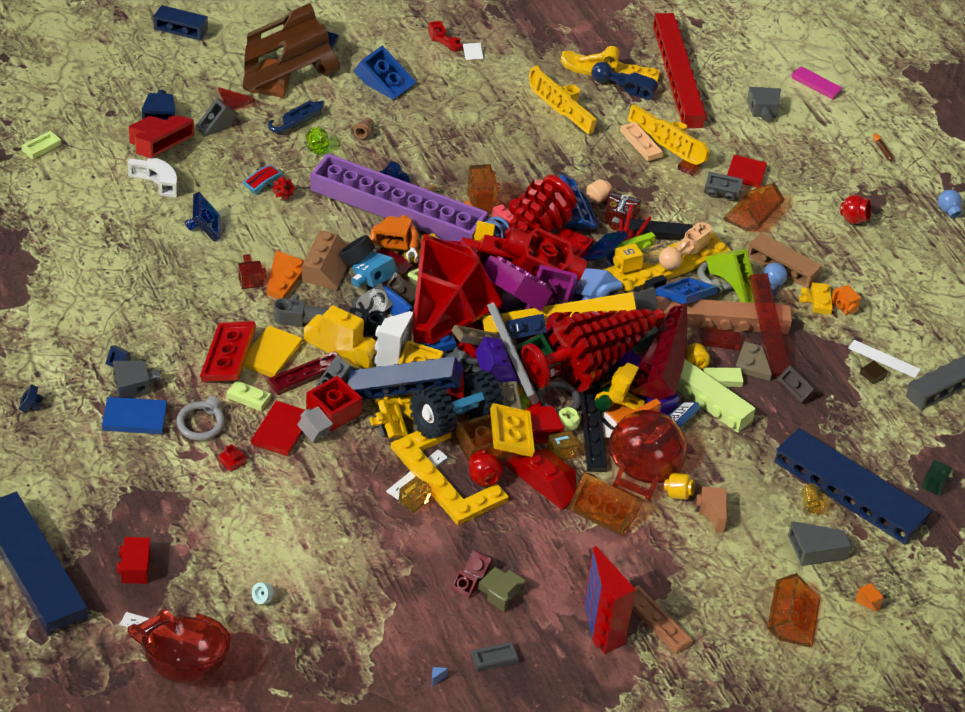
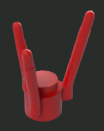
[617,204,651,245]

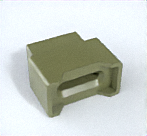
[478,567,527,612]

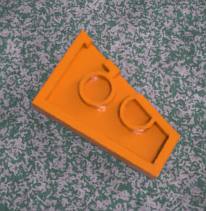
[267,250,304,299]

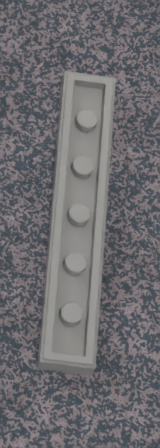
[487,302,539,405]

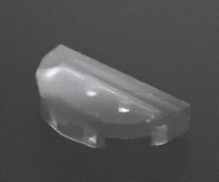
[641,242,667,264]

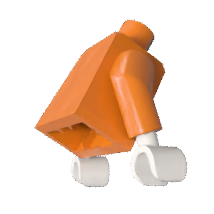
[370,215,419,263]

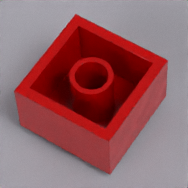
[306,375,362,431]

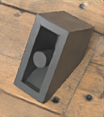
[196,98,238,136]

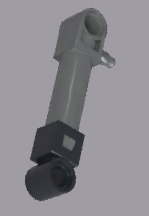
[274,294,387,337]

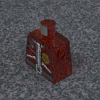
[604,191,642,230]

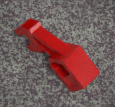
[428,21,463,52]

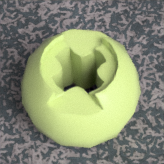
[558,407,581,432]

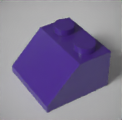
[475,336,520,385]

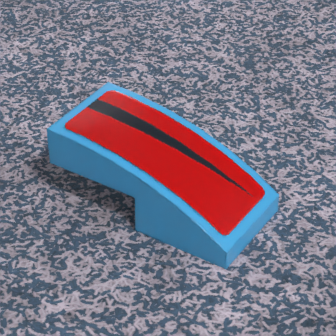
[243,165,283,195]

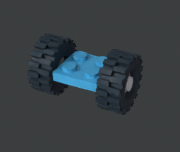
[410,370,504,439]

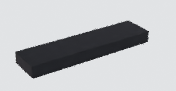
[623,218,693,239]

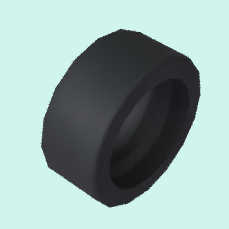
[339,235,375,266]

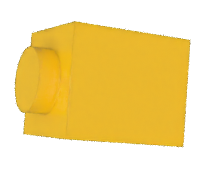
[613,243,643,273]

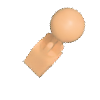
[659,222,712,270]

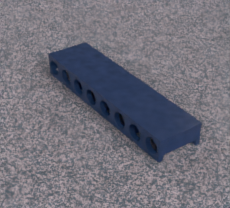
[774,428,932,545]
[0,491,88,636]

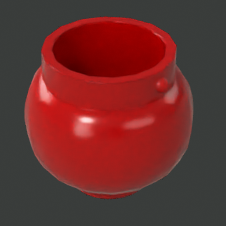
[840,195,871,224]
[468,451,503,487]

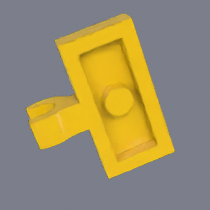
[799,282,832,315]
[369,399,408,439]

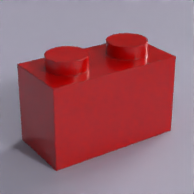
[117,537,151,584]

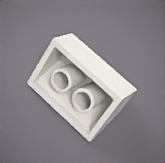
[374,311,413,367]

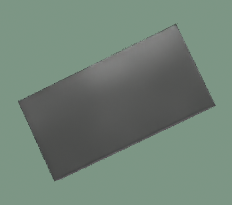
[471,642,519,672]

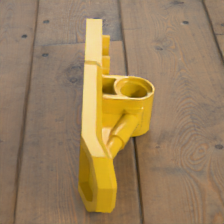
[561,46,660,83]
[529,65,597,135]
[627,104,710,165]

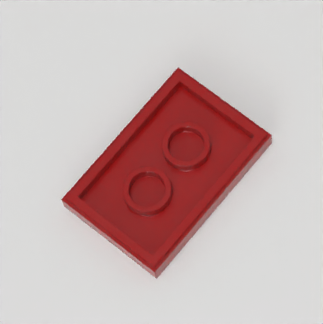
[251,400,305,457]

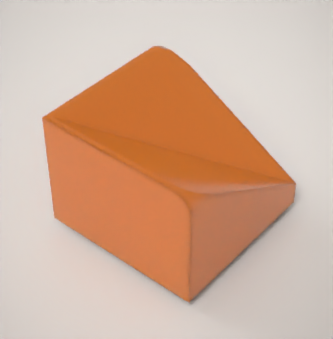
[855,583,884,611]

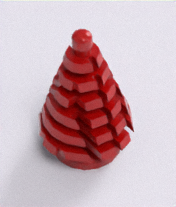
[504,175,577,238]

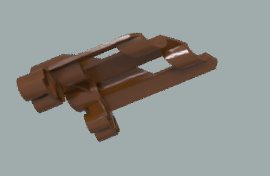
[243,3,340,92]

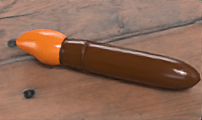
[873,133,893,162]

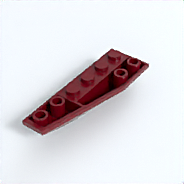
[631,303,688,400]

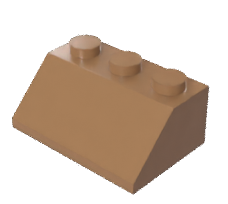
[302,230,348,290]

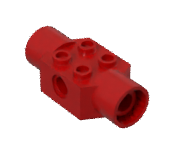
[502,227,587,282]
[461,234,537,277]

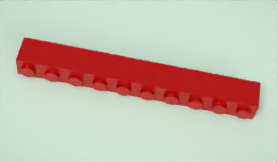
[653,13,707,129]

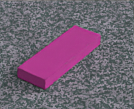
[791,66,842,99]

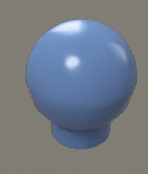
[938,190,963,219]
[762,262,788,290]

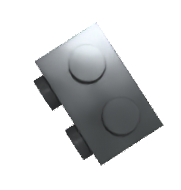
[704,172,743,201]

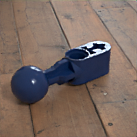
[591,62,658,100]

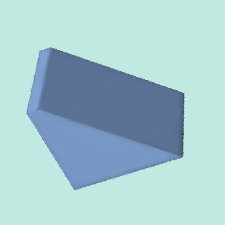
[431,667,448,686]

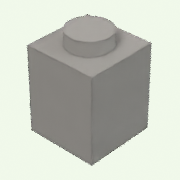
[297,406,333,443]

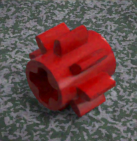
[272,177,295,200]

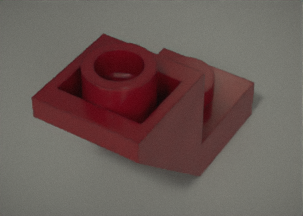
[451,550,493,598]

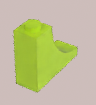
[706,248,760,303]

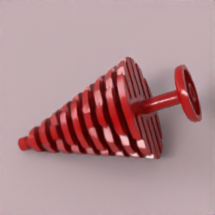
[521,309,664,392]

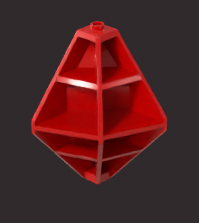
[412,234,503,344]

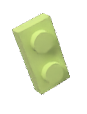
[227,380,271,411]

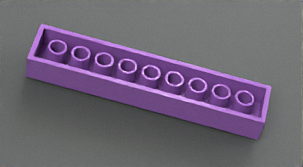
[310,153,488,241]

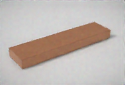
[632,585,693,654]

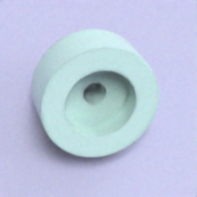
[252,582,274,604]

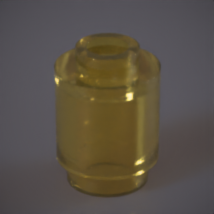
[801,483,825,514]

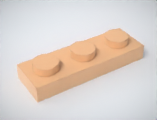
[620,122,663,162]

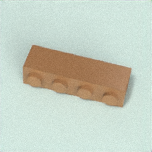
[748,233,822,288]

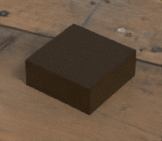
[860,361,888,384]

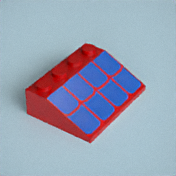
[584,546,636,654]

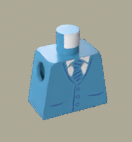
[351,251,398,287]

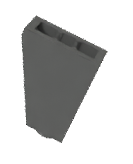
[788,522,852,566]

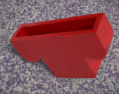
[129,116,194,158]

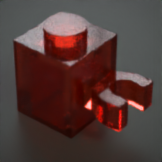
[238,254,267,289]

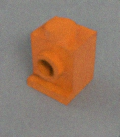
[831,284,861,315]

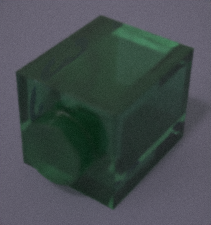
[922,460,952,496]

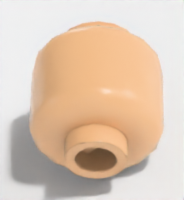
[586,179,613,205]

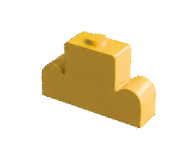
[304,305,377,369]

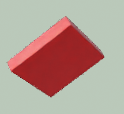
[727,155,767,188]

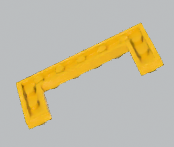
[391,431,509,526]

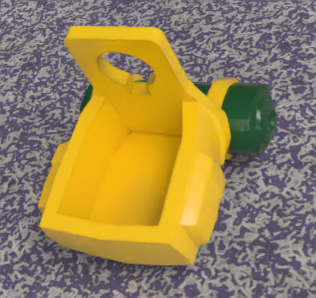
[595,363,645,411]

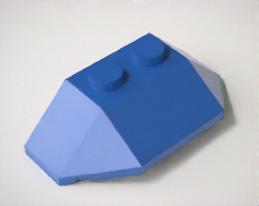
[560,174,599,229]

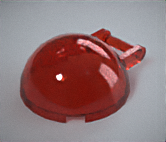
[609,410,687,501]
[128,609,231,684]

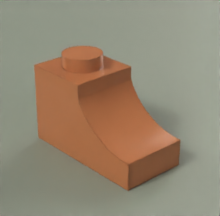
[696,486,727,533]

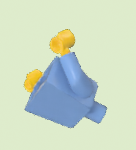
[575,268,634,300]

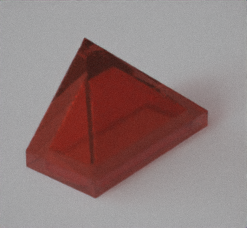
[218,87,255,109]

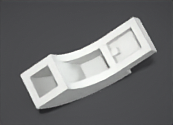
[128,157,177,198]

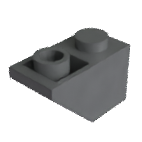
[315,355,360,387]

